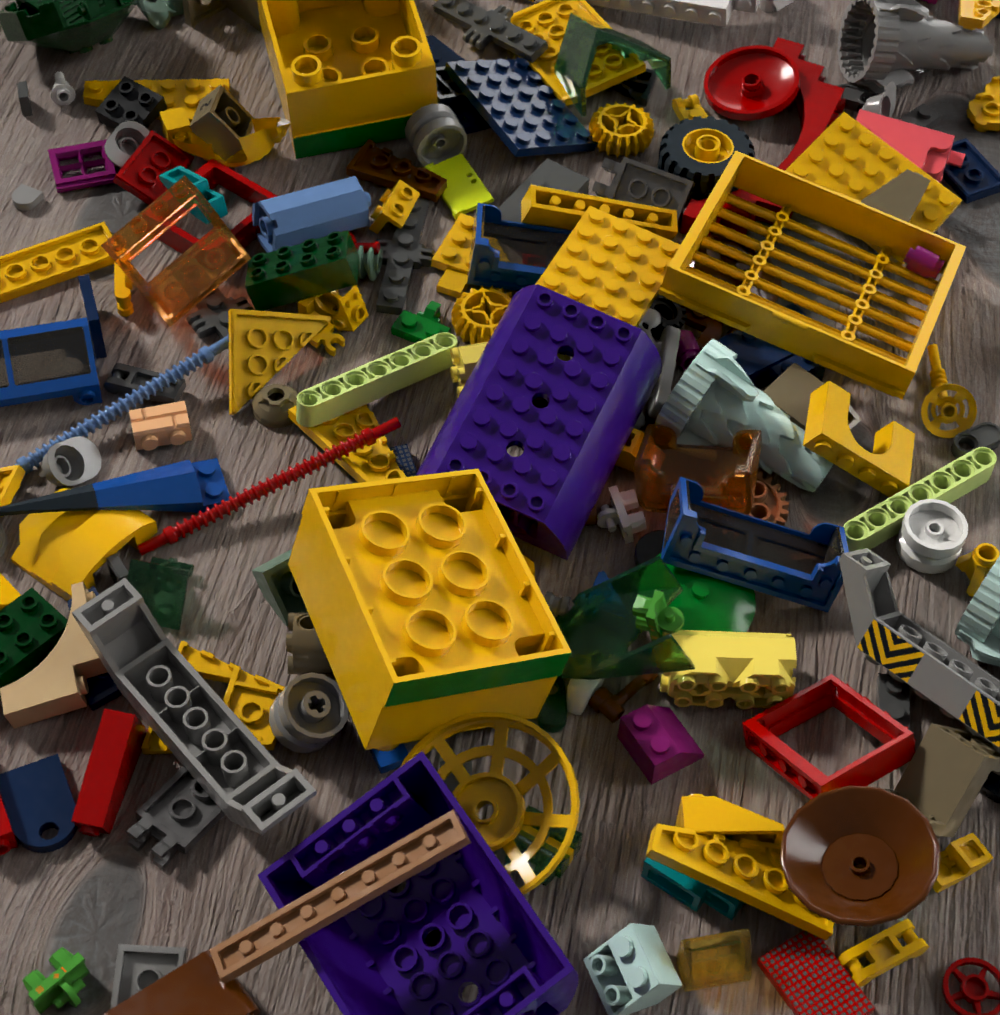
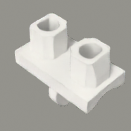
[597,485,647,544]

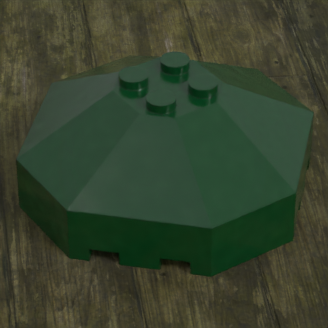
[0,0,140,54]

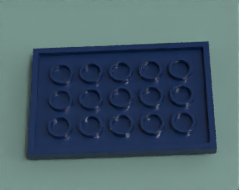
[444,58,598,157]

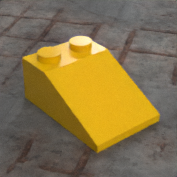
[675,793,785,844]

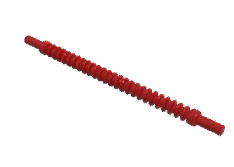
[137,417,401,556]

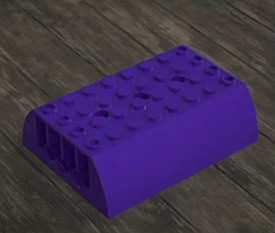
[416,284,662,560]
[258,751,579,1015]

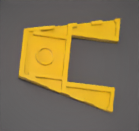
[141,641,285,754]

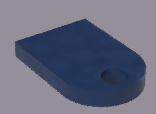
[78,274,107,359]
[0,754,78,853]

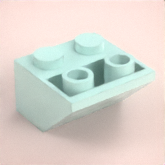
[583,923,683,1015]

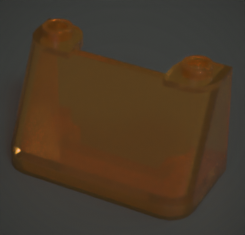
[633,424,762,515]

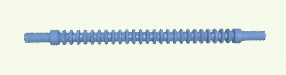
[15,335,229,475]

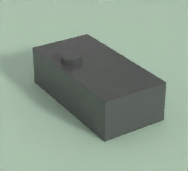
[495,158,589,255]

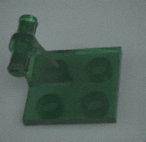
[127,556,194,630]

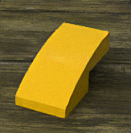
[932,833,994,893]

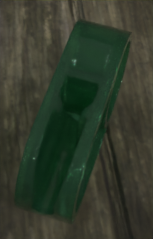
[537,676,568,733]

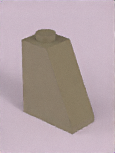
[861,169,931,223]

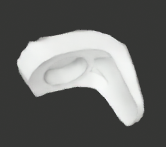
[565,667,605,715]

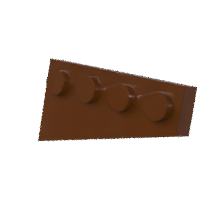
[346,139,447,202]

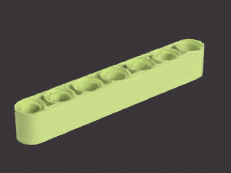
[296,332,458,427]
[838,447,997,553]

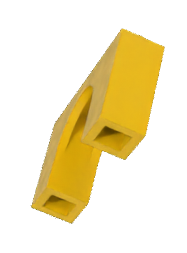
[803,381,915,497]

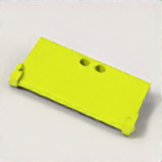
[424,154,494,220]

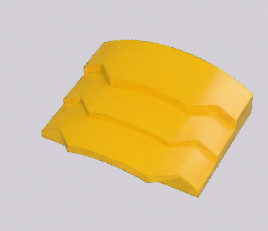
[10,488,158,601]

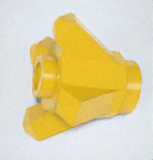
[955,543,1000,597]

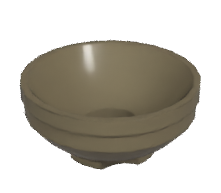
[252,384,298,428]

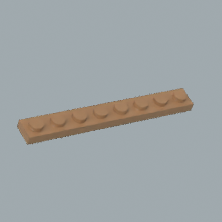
[209,810,471,983]

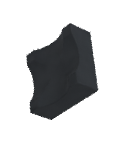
[95,76,167,129]

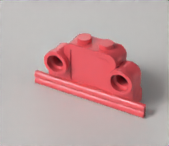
[856,109,966,183]

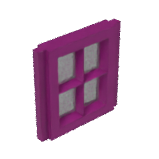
[48,139,116,193]

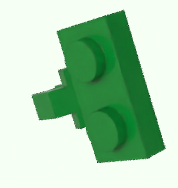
[391,301,451,343]

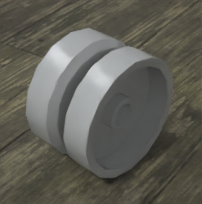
[405,104,468,166]
[269,672,349,754]

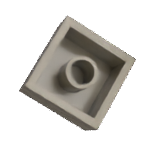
[189,85,255,161]

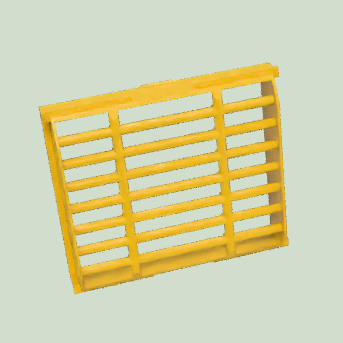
[658,151,966,399]

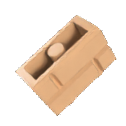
[129,401,192,451]

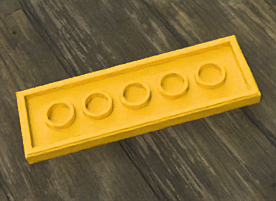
[0,222,120,303]

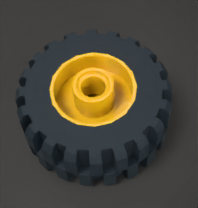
[657,116,755,203]

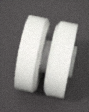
[896,499,968,574]

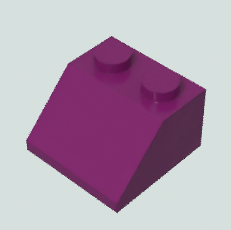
[617,704,704,785]

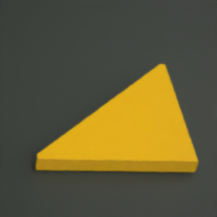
[228,309,331,415]

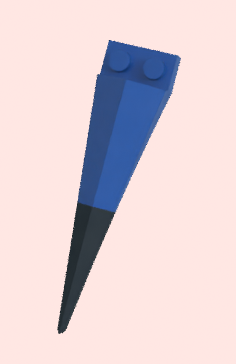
[0,458,230,516]

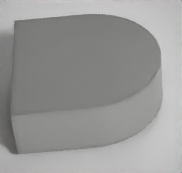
[12,184,44,211]

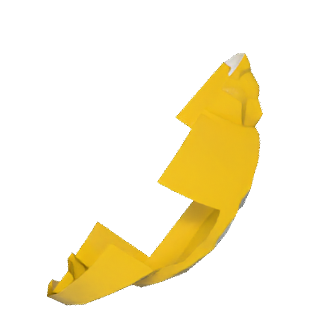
[172,117,290,167]

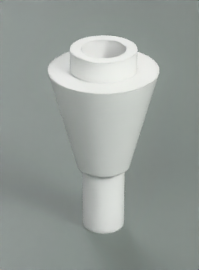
[51,71,76,106]

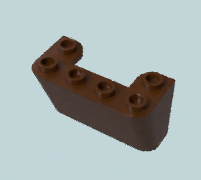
[103,950,260,1015]

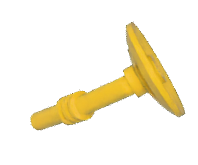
[921,344,977,438]

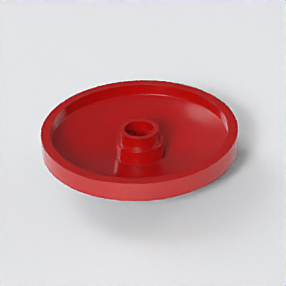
[704,45,800,121]

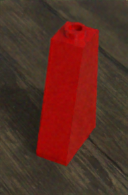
[71,708,148,837]

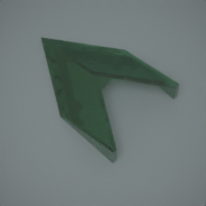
[554,13,671,117]
[555,556,695,680]

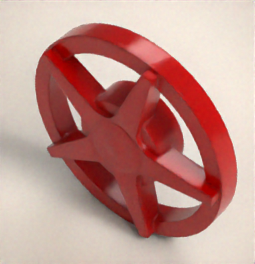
[942,957,1000,1015]

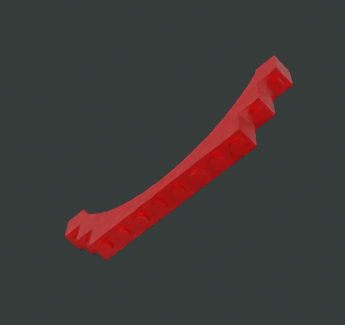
[680,37,846,235]

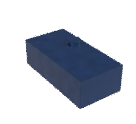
[717,303,808,389]

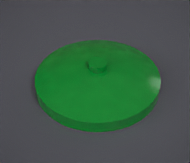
[636,553,756,643]

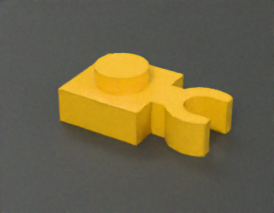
[309,311,345,356]

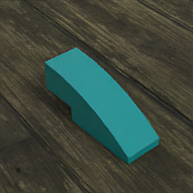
[159,166,228,224]
[641,857,745,920]

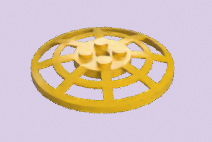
[400,712,580,895]

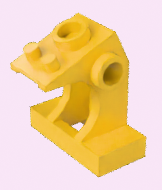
[297,285,369,332]

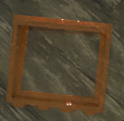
[101,176,251,327]

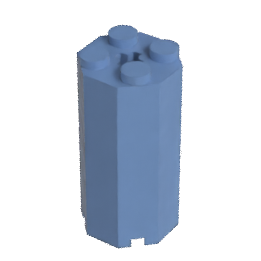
[252,176,371,253]

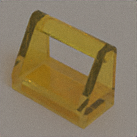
[676,928,752,992]

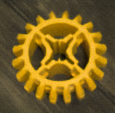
[589,102,654,158]
[452,285,513,344]

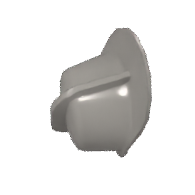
[862,81,897,118]
[104,121,150,168]
[39,436,102,486]

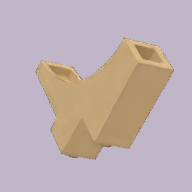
[0,581,108,729]

